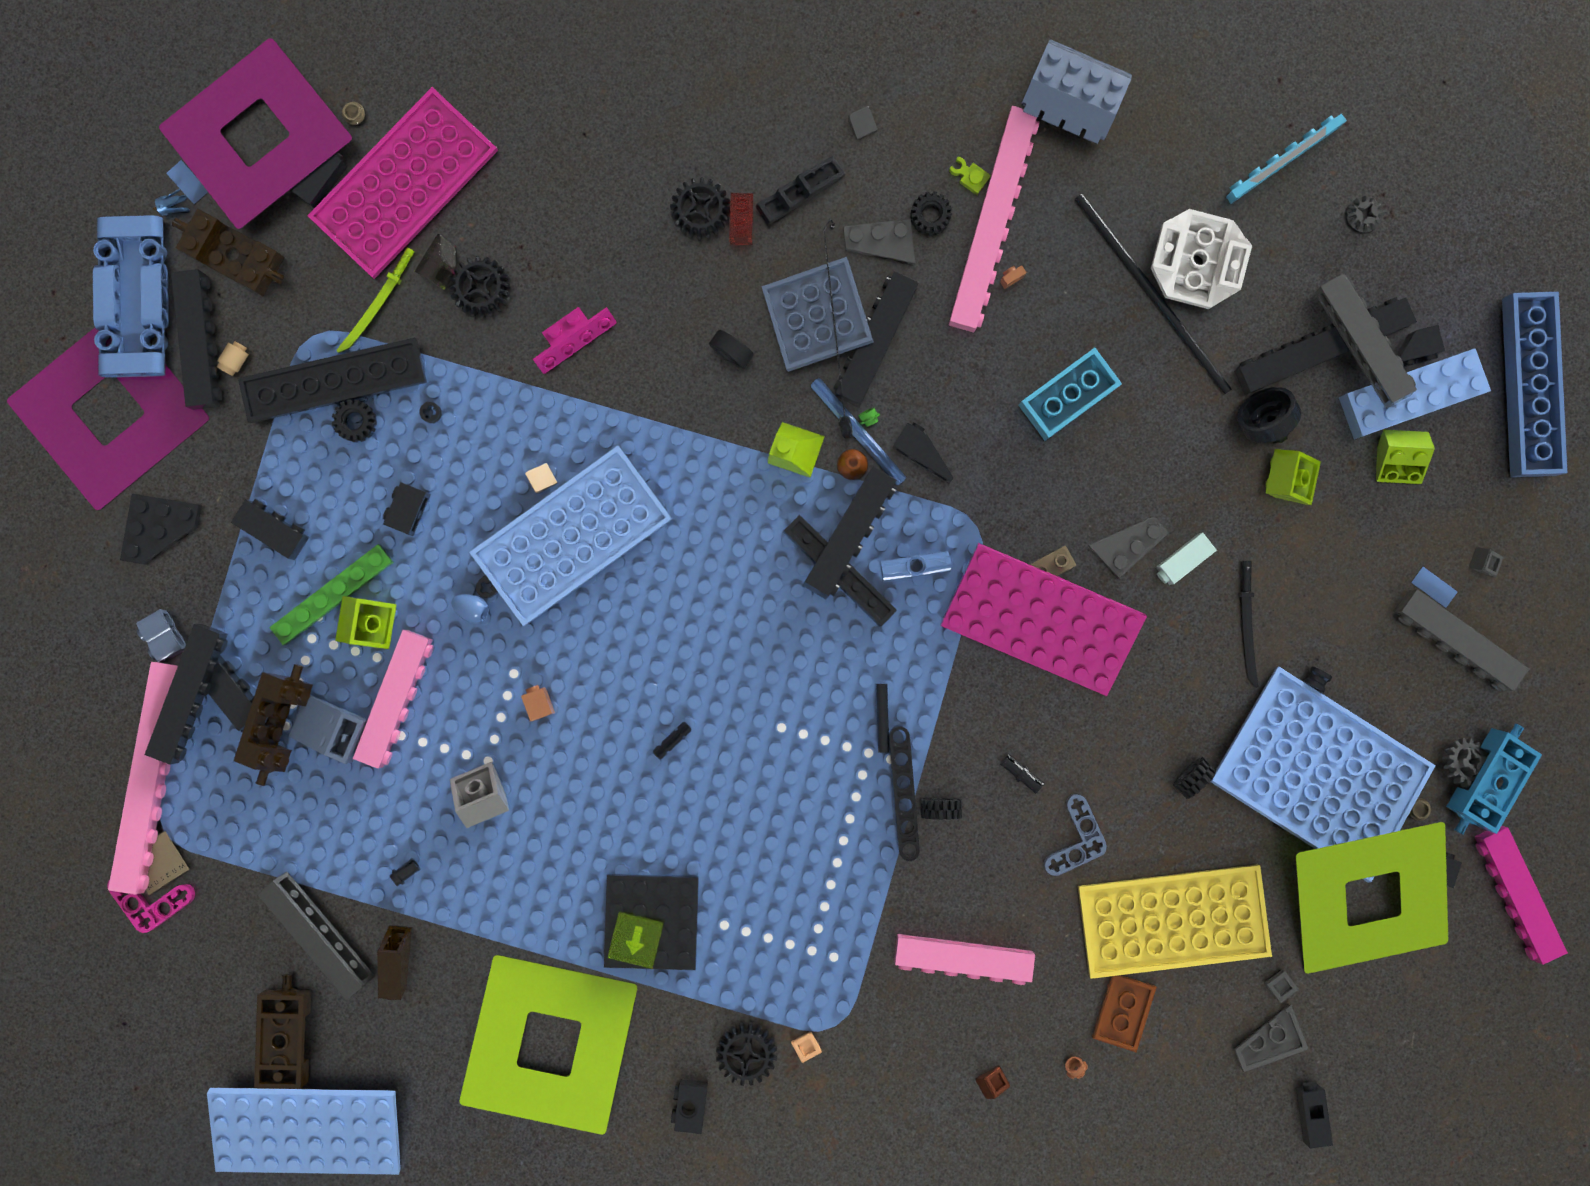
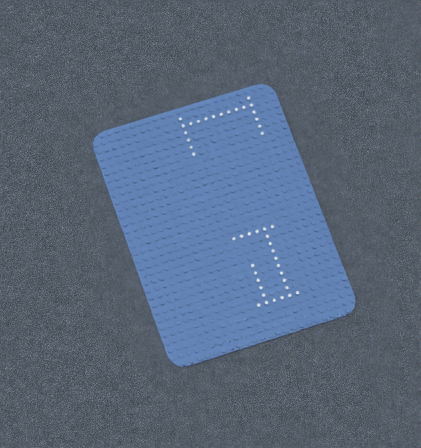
[160,330,983,1032]

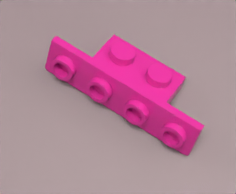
[533,307,617,374]

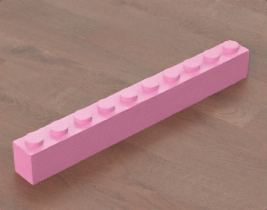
[948,106,1040,333]
[108,662,178,895]

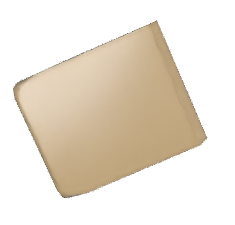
[525,463,557,494]

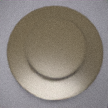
[342,102,365,125]
[1409,798,1431,821]

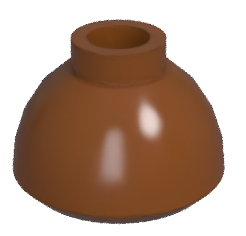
[837,449,868,480]

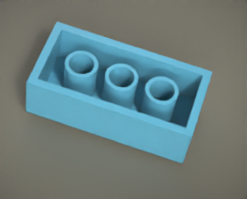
[1018,348,1122,441]

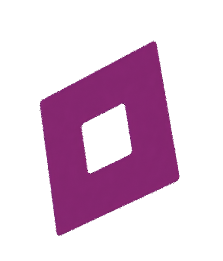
[159,38,352,229]
[7,327,209,510]

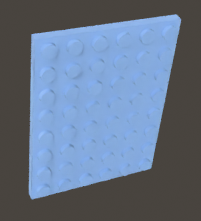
[1210,666,1436,883]

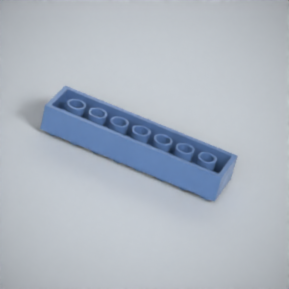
[1502,292,1567,477]

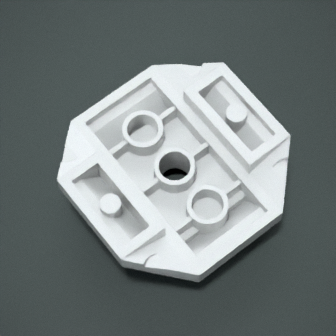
[1151,209,1252,309]

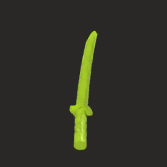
[337,247,414,353]

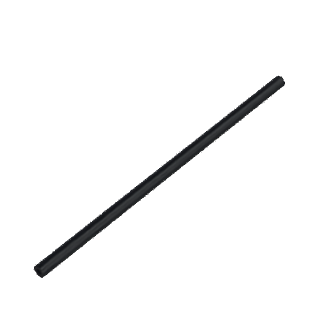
[1075,193,1232,394]

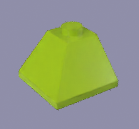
[768,422,825,478]

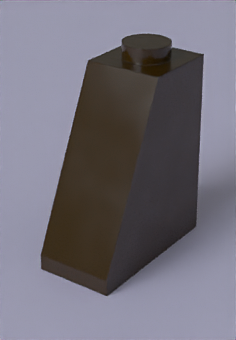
[377,926,412,1000]

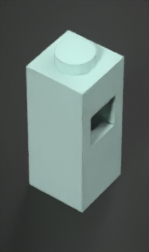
[1156,533,1217,585]

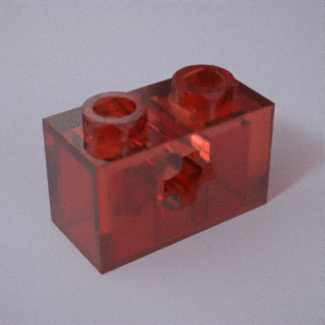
[729,193,754,245]

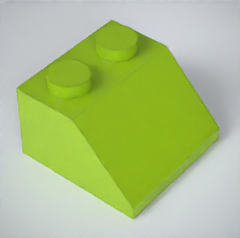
[1265,449,1321,505]
[335,596,397,649]

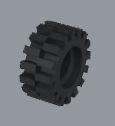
[910,191,952,236]
[332,399,377,442]
[1173,757,1216,799]
[921,798,962,820]

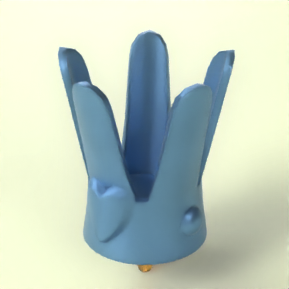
[153,189,190,216]

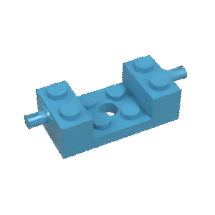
[1446,724,1542,835]

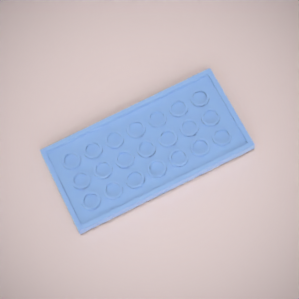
[469,446,672,626]
[207,1088,401,1175]

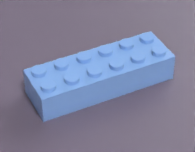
[1339,349,1491,439]

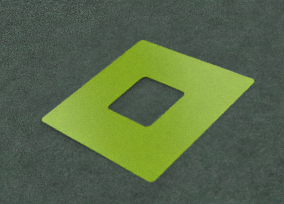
[1296,822,1448,974]
[459,955,637,1135]

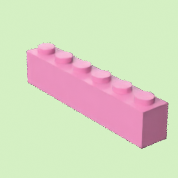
[353,630,434,769]
[894,934,1035,985]

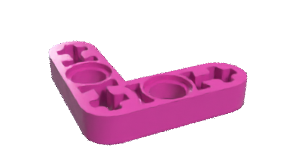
[107,880,195,933]

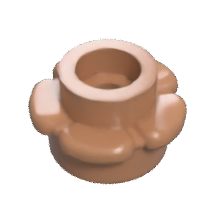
[1065,1057,1087,1079]

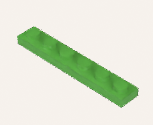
[269,544,394,646]

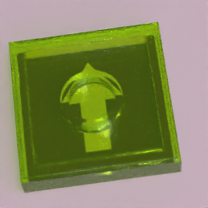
[608,912,664,969]

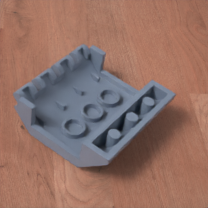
[1021,39,1132,144]

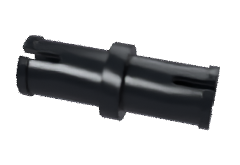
[1000,754,1044,794]

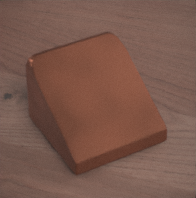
[976,1066,1010,1099]

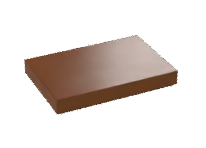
[1092,975,1157,1053]

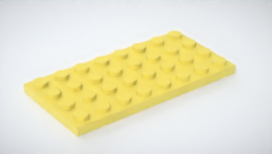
[1078,864,1272,979]

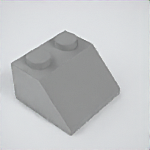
[450,762,509,828]

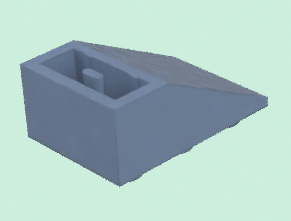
[289,695,368,764]

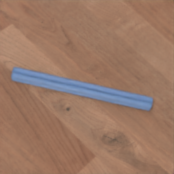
[811,378,906,485]

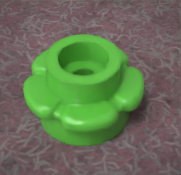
[858,407,880,427]

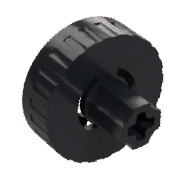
[1237,387,1301,444]

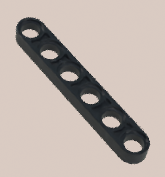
[889,726,920,861]

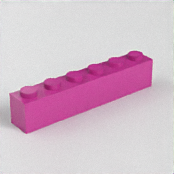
[1474,826,1568,965]

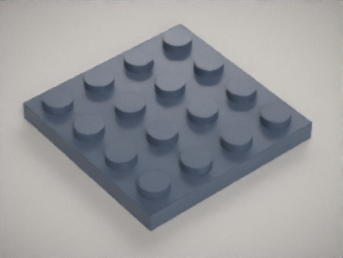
[762,257,874,372]

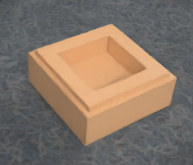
[791,1031,822,1063]

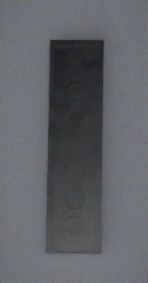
[238,337,427,423]

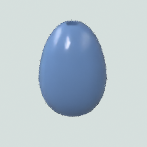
[451,594,489,623]

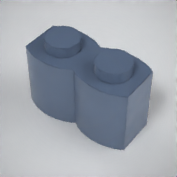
[136,609,186,663]

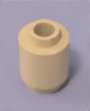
[217,341,249,376]

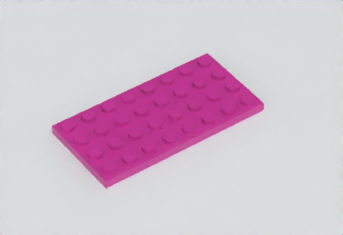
[307,87,498,279]
[941,543,1147,696]

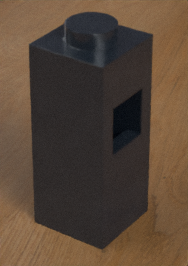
[291,152,347,208]
[1296,1082,1333,1149]

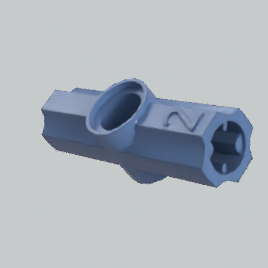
[880,551,951,581]

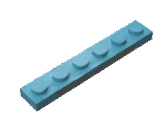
[1226,113,1347,204]

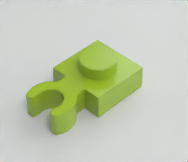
[949,157,991,196]

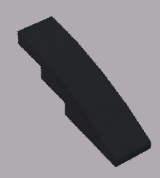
[756,156,845,225]

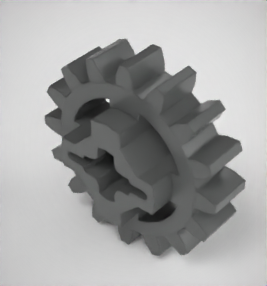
[1442,738,1487,788]

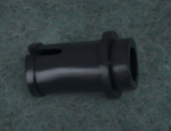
[389,858,421,886]

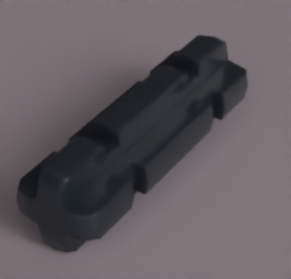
[653,722,692,759]

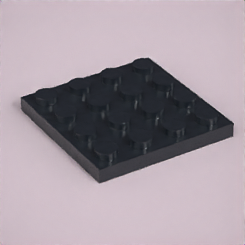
[604,874,699,970]

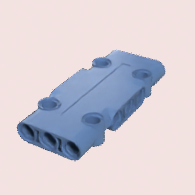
[93,216,169,377]

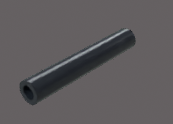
[876,684,889,753]

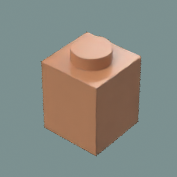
[521,685,555,722]

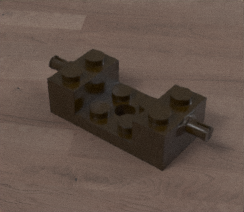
[172,208,285,296]
[233,664,313,786]
[254,974,311,1089]

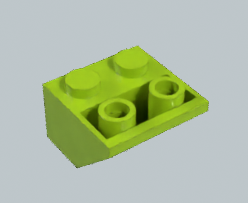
[1376,429,1435,484]

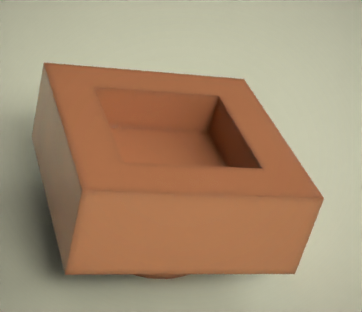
[1000,266,1026,289]

